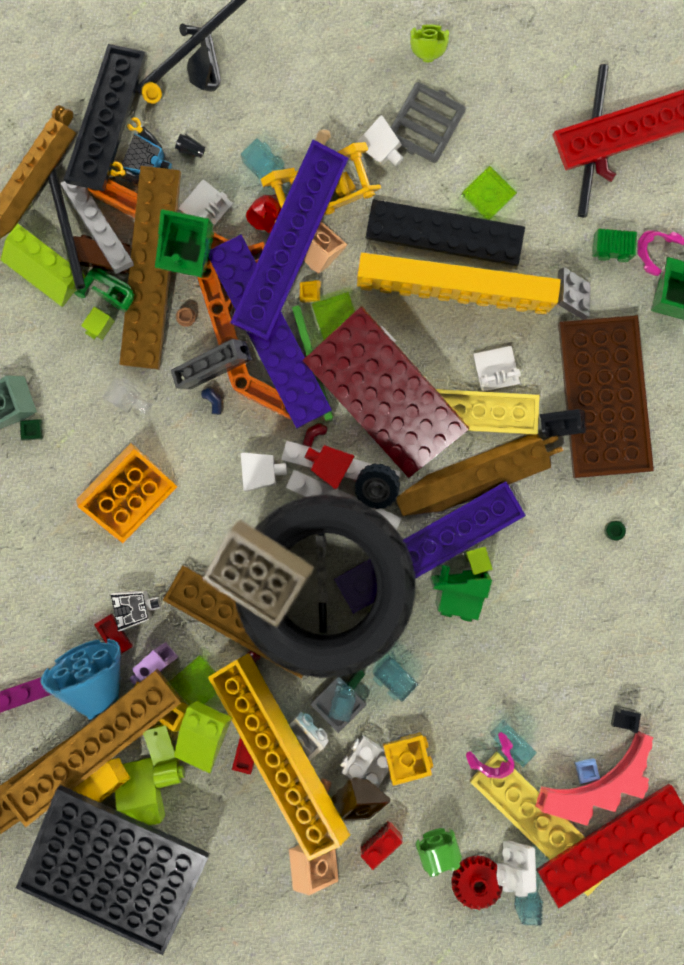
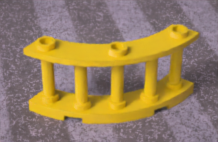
[260,142,381,216]

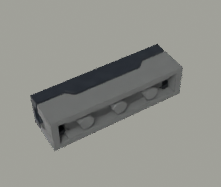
[171,339,252,390]

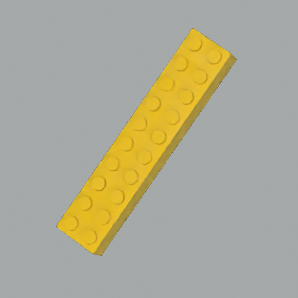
[357,252,561,314]
[208,653,350,861]

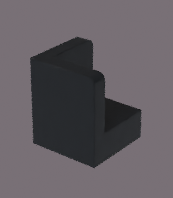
[611,705,641,733]

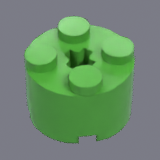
[415,828,462,877]

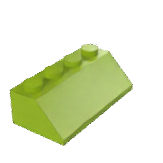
[1,224,85,307]

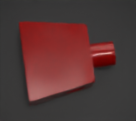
[304,445,355,490]

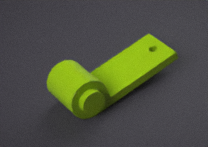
[143,724,185,789]

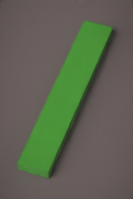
[292,305,333,422]

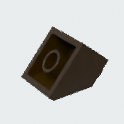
[330,778,391,821]

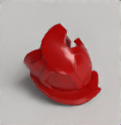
[246,194,286,233]

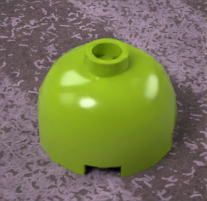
[410,24,449,62]

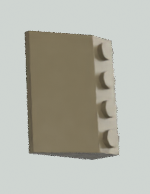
[203,520,314,627]

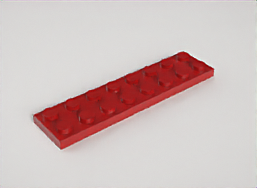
[552,89,684,171]
[536,784,684,908]

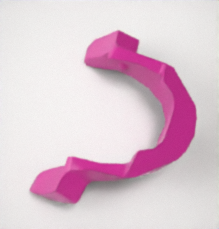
[638,230,684,276]
[466,732,514,779]

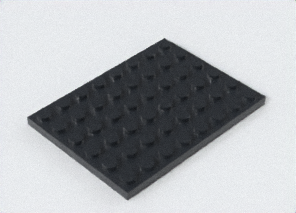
[16,785,210,955]

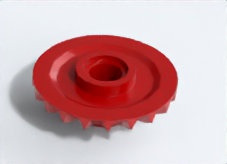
[451,856,503,911]

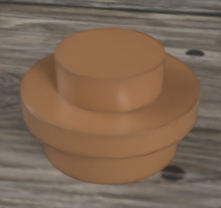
[176,307,196,327]

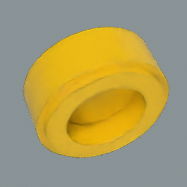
[141,82,162,104]

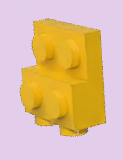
[382,732,433,786]

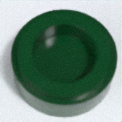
[604,521,626,541]

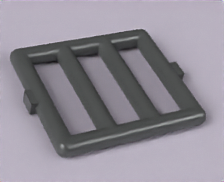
[390,82,466,163]

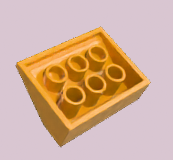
[76,443,178,543]

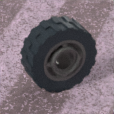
[354,463,400,509]

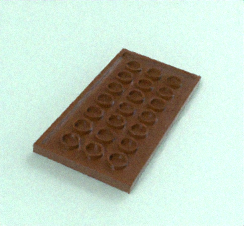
[558,315,654,478]

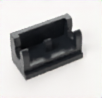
[540,409,586,438]

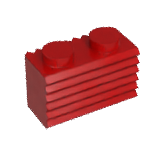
[360,821,403,870]

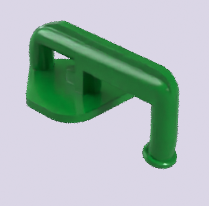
[74,267,134,313]

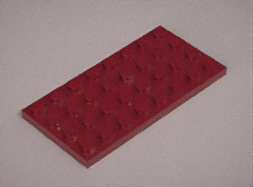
[302,306,470,478]

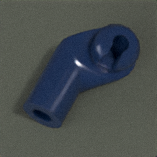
[201,388,222,415]

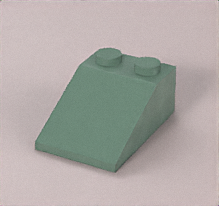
[0,375,37,429]

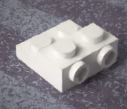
[288,712,329,761]
[340,735,389,788]
[497,841,536,897]

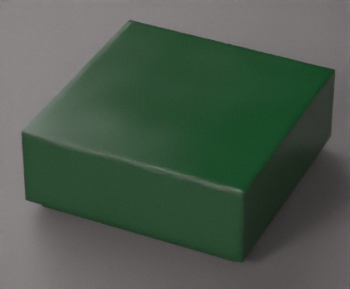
[20,419,43,441]
[347,670,366,690]

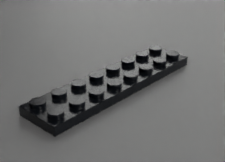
[64,44,147,191]
[365,199,525,266]

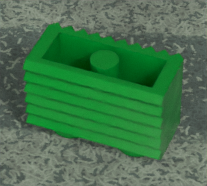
[592,228,638,262]

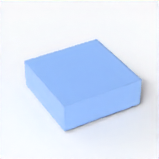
[575,758,600,784]

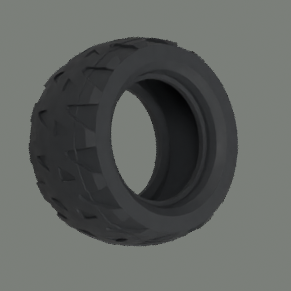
[235,495,416,678]

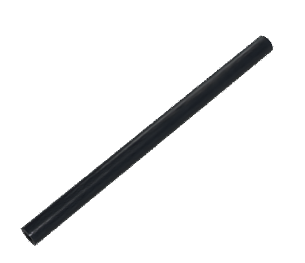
[136,0,247,96]
[577,64,609,218]
[48,167,86,290]

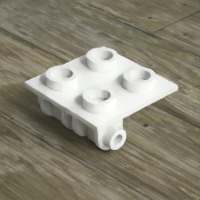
[178,179,233,227]
[473,346,521,392]

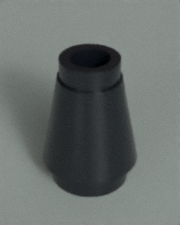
[175,134,206,158]

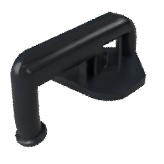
[179,23,221,92]

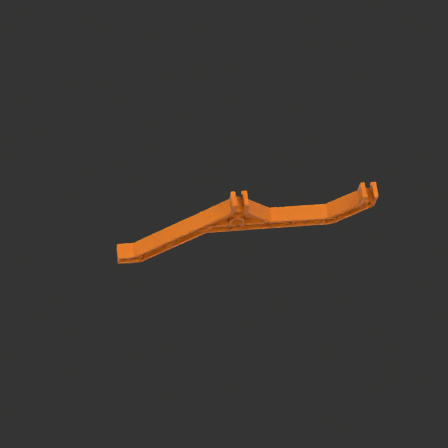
[87,179,292,420]

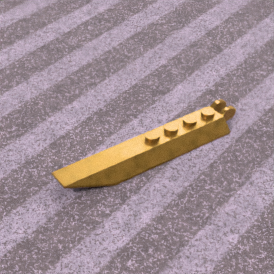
[0,105,77,239]
[396,434,563,516]

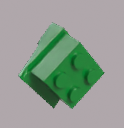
[155,209,214,278]
[651,257,684,320]
[430,565,492,622]

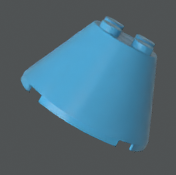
[41,639,121,719]

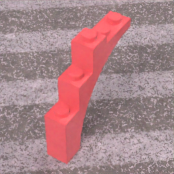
[535,731,653,826]

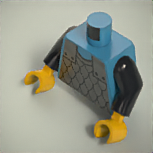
[110,117,172,184]

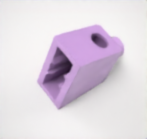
[130,642,178,685]

